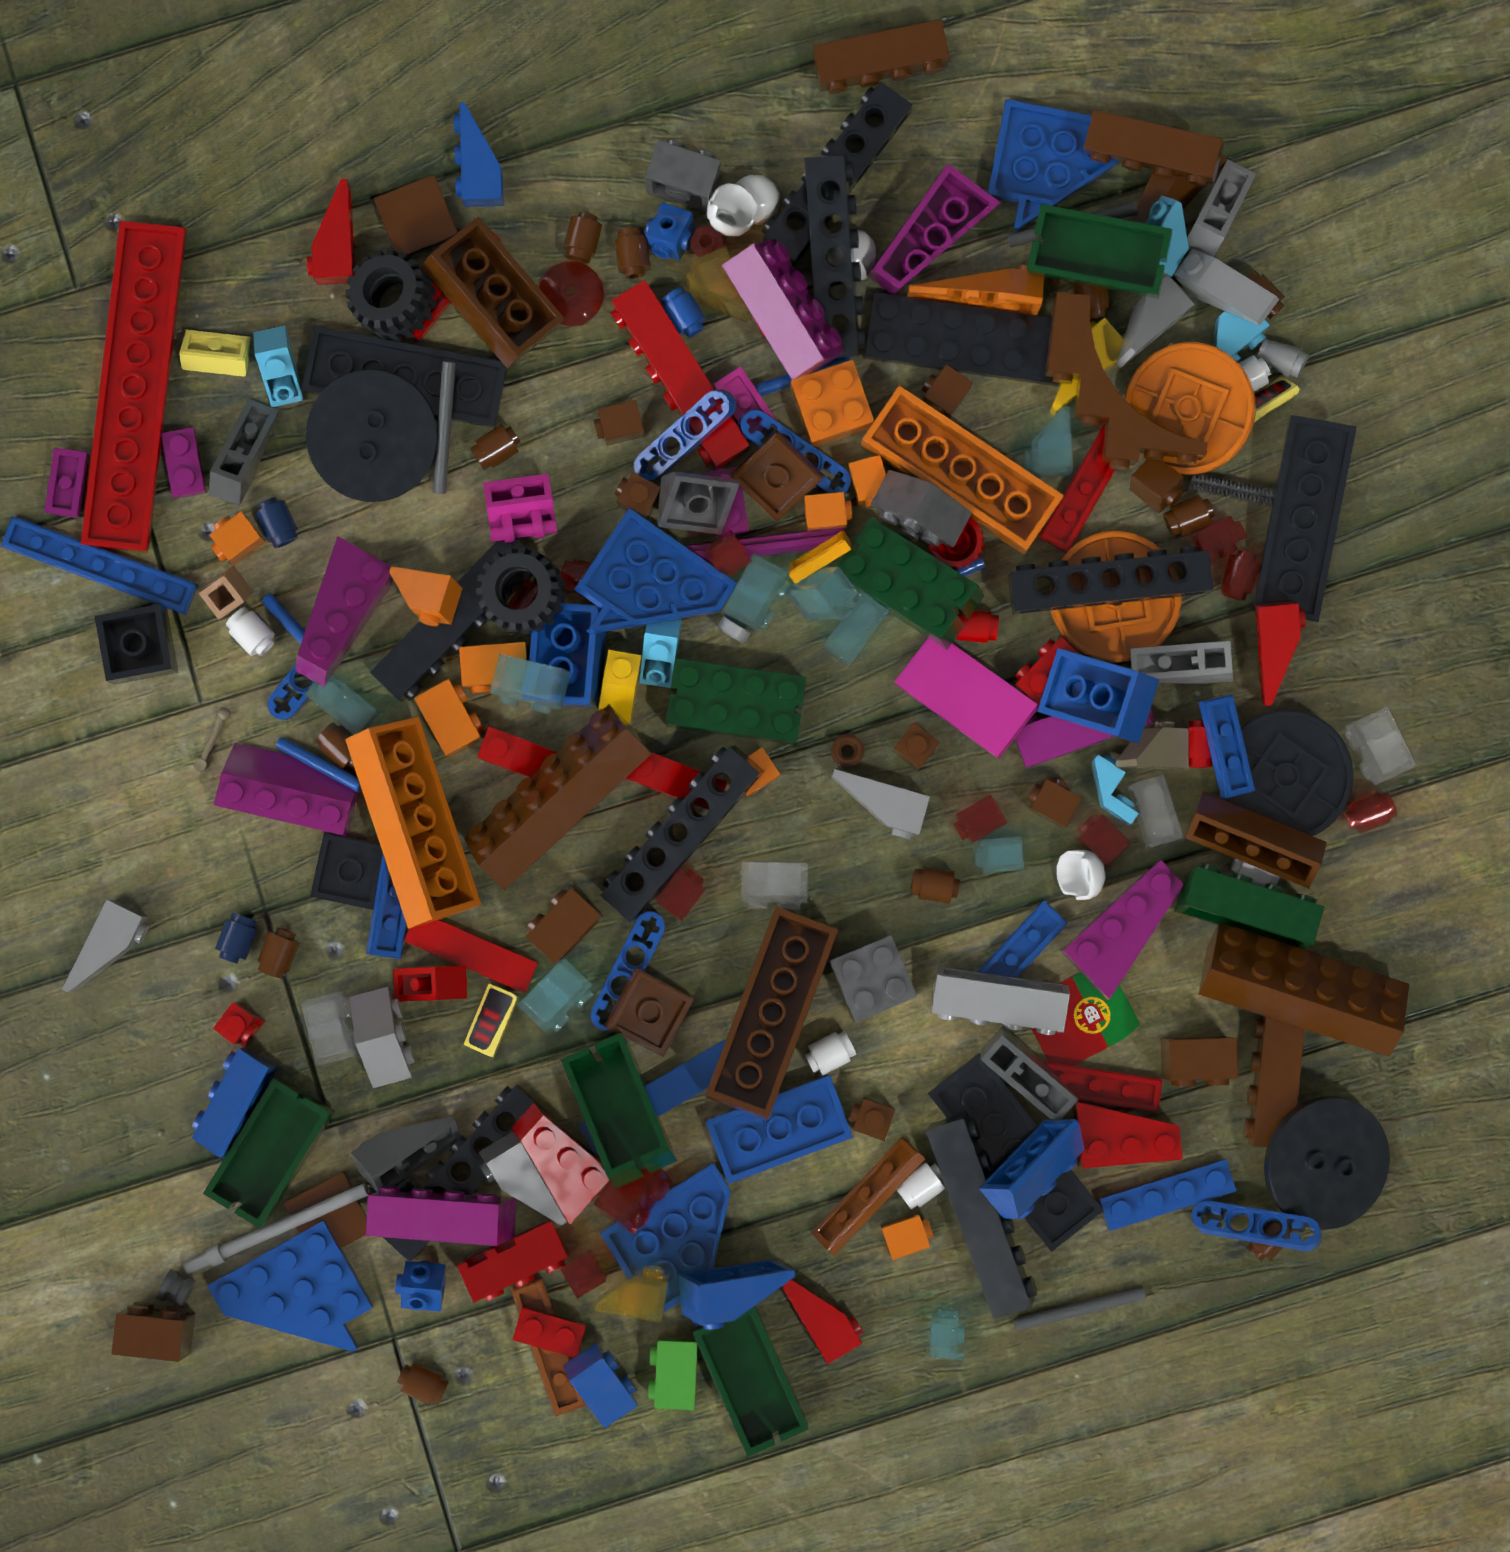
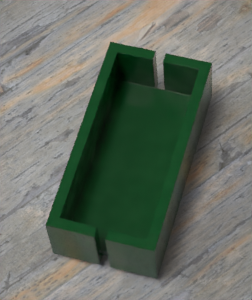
[1027,204,1173,299]
[834,517,984,650]
[666,658,806,745]
[1174,863,1325,949]
[560,1032,678,1188]
[203,1077,335,1228]
[692,1305,809,1457]

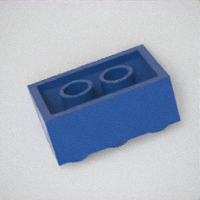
[526,603,607,709]
[192,1047,279,1158]
[979,1119,1084,1219]

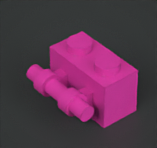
[483,473,557,543]

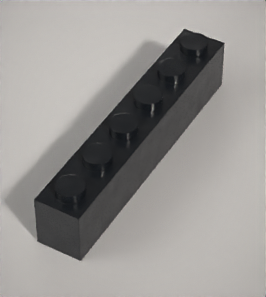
[370,538,533,703]
[926,1112,1037,1319]

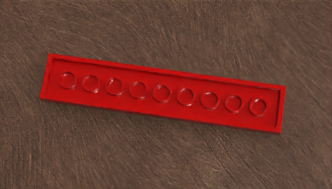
[81,221,187,553]

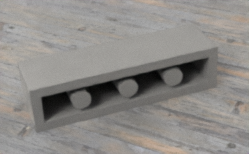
[931,966,1070,1035]

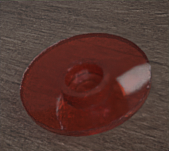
[539,261,604,326]

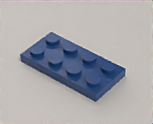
[705,1075,853,1184]

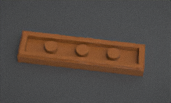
[811,1136,926,1256]
[511,1278,587,1417]

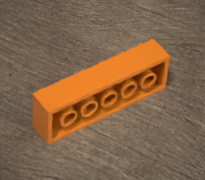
[861,385,1064,555]
[345,717,482,929]

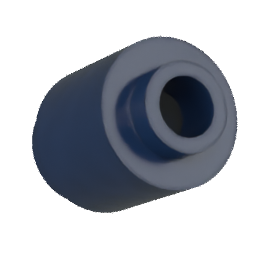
[255,497,298,549]
[215,913,257,964]

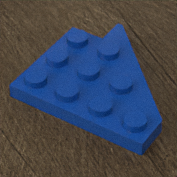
[987,99,1121,231]
[574,508,738,634]
[600,1162,731,1326]
[207,1220,374,1352]

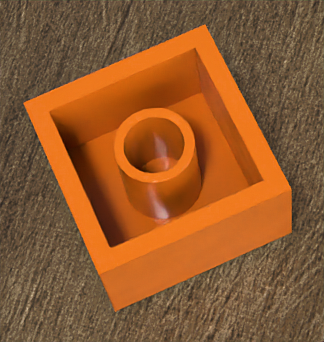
[790,360,874,448]

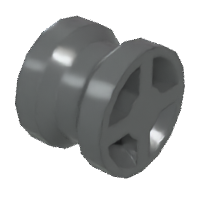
[156,1269,196,1308]

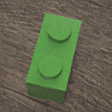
[648,1337,698,1410]

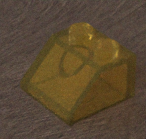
[686,247,752,322]
[594,1265,670,1322]

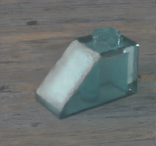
[1024,406,1073,478]

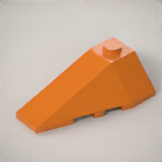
[907,265,1044,316]

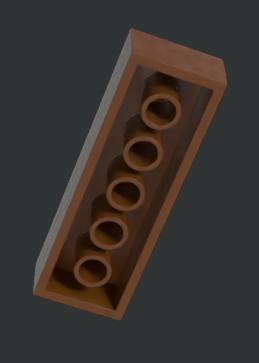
[464,704,652,890]
[706,907,838,1121]
[1198,922,1409,1057]

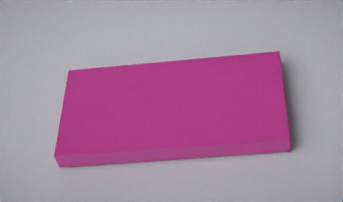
[894,638,1039,759]

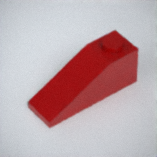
[307,179,356,285]
[1255,601,1306,706]
[477,726,557,777]
[624,752,728,810]
[782,1278,864,1364]

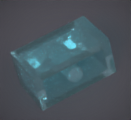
[722,554,791,634]
[785,567,862,621]
[823,592,889,667]
[490,654,571,715]
[305,675,381,734]
[518,957,594,1033]

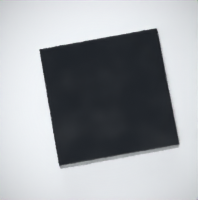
[310,832,384,910]

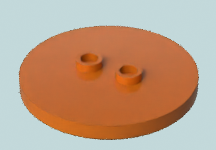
[1124,342,1256,475]
[1049,531,1182,663]

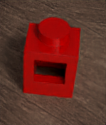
[213,1001,265,1048]

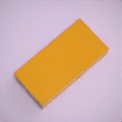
[789,531,851,584]

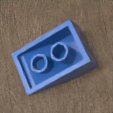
[1037,648,1160,744]
[678,1259,795,1329]

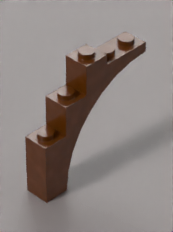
[1045,292,1208,470]

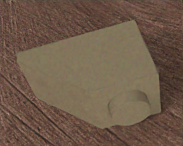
[1116,722,1189,770]

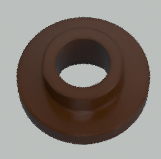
[831,734,864,768]

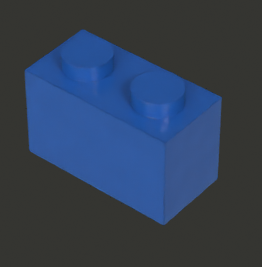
[563,1343,638,1429]

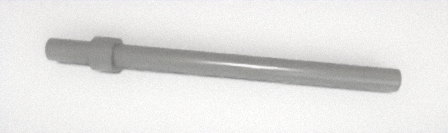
[183,1183,369,1274]

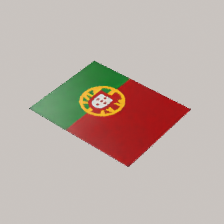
[1031,973,1141,1066]

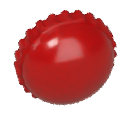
[928,518,985,569]

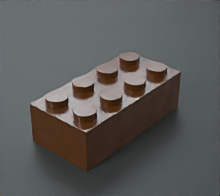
[421,217,565,369]

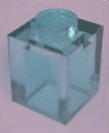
[974,837,1024,874]

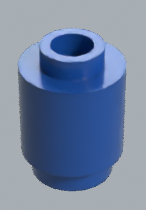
[661,287,706,338]

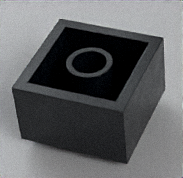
[95,604,179,685]

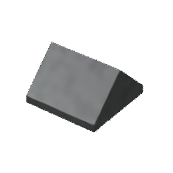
[657,472,740,534]

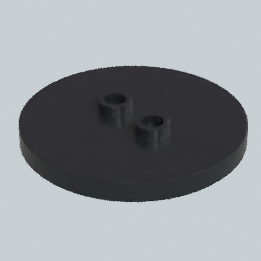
[306,370,438,502]
[1224,710,1354,836]
[1264,1096,1390,1230]

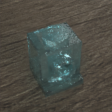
[928,1309,965,1360]

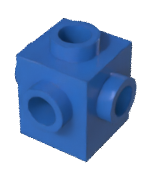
[645,202,696,261]
[395,1261,446,1312]

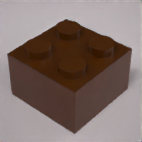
[526,888,604,965]
[1160,1036,1238,1087]
[111,1302,195,1362]

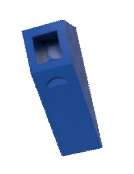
[454,102,504,207]

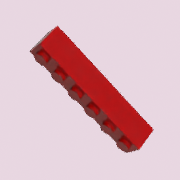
[610,280,750,470]

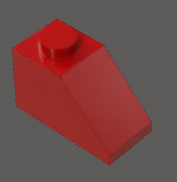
[393,965,467,1002]

